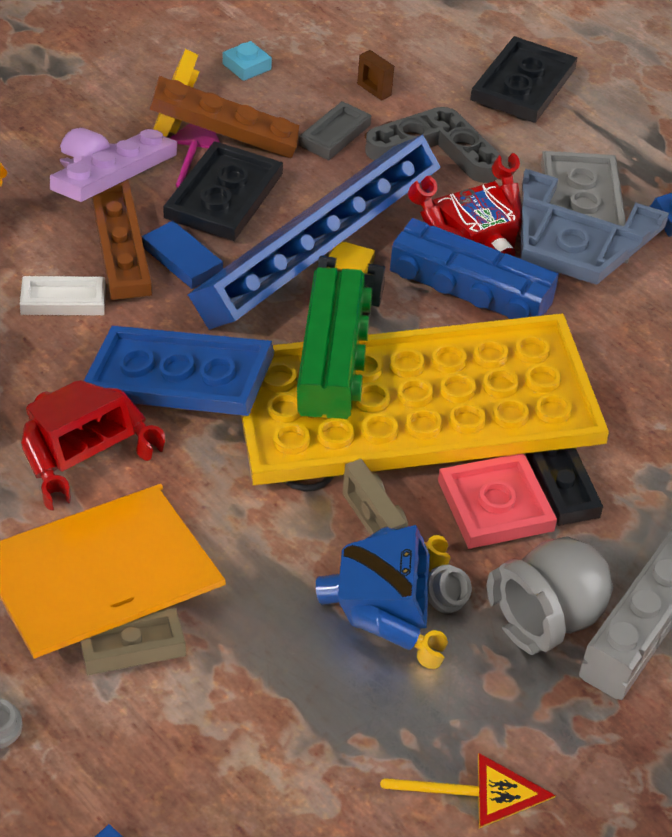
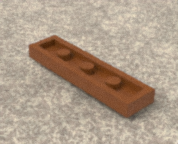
[150,76,300,158]
[91,179,152,300]

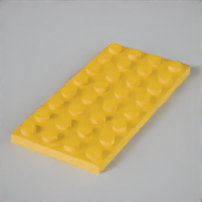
[241,313,609,486]

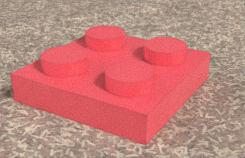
[438,454,557,549]

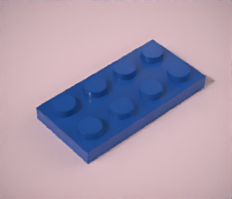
[84,326,275,416]

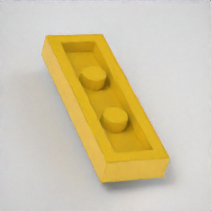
[153,49,200,137]

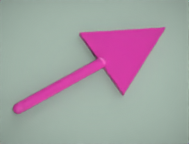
[170,123,219,188]

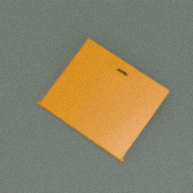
[0,483,226,659]

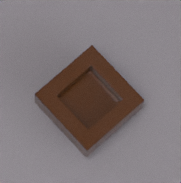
[357,50,395,101]

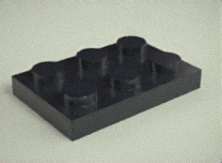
[470,36,578,123]
[163,141,283,241]

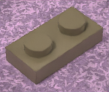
[342,459,408,535]
[80,608,186,675]

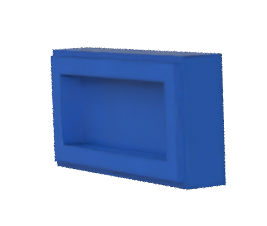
[142,220,223,289]

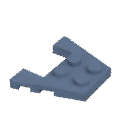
[521,169,669,285]

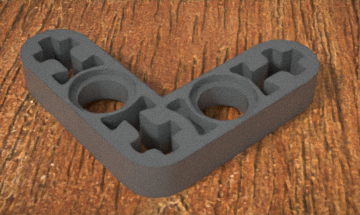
[365,107,502,183]

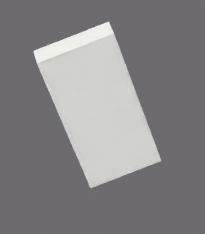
[20,276,106,315]

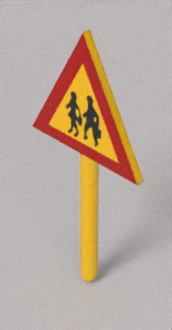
[380,753,556,828]

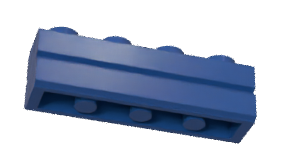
[390,218,559,319]

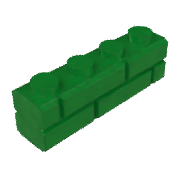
[297,267,372,419]

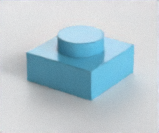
[222,41,272,81]

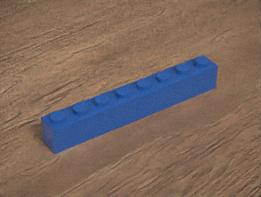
[187,134,441,330]

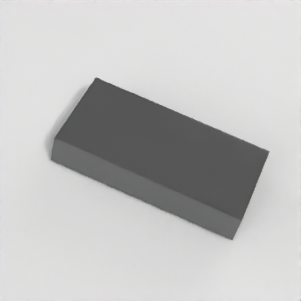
[299,101,371,160]

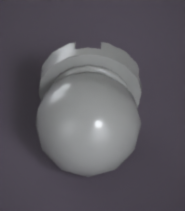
[486,536,613,655]

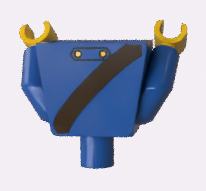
[316,525,451,669]

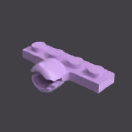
[50,128,177,202]

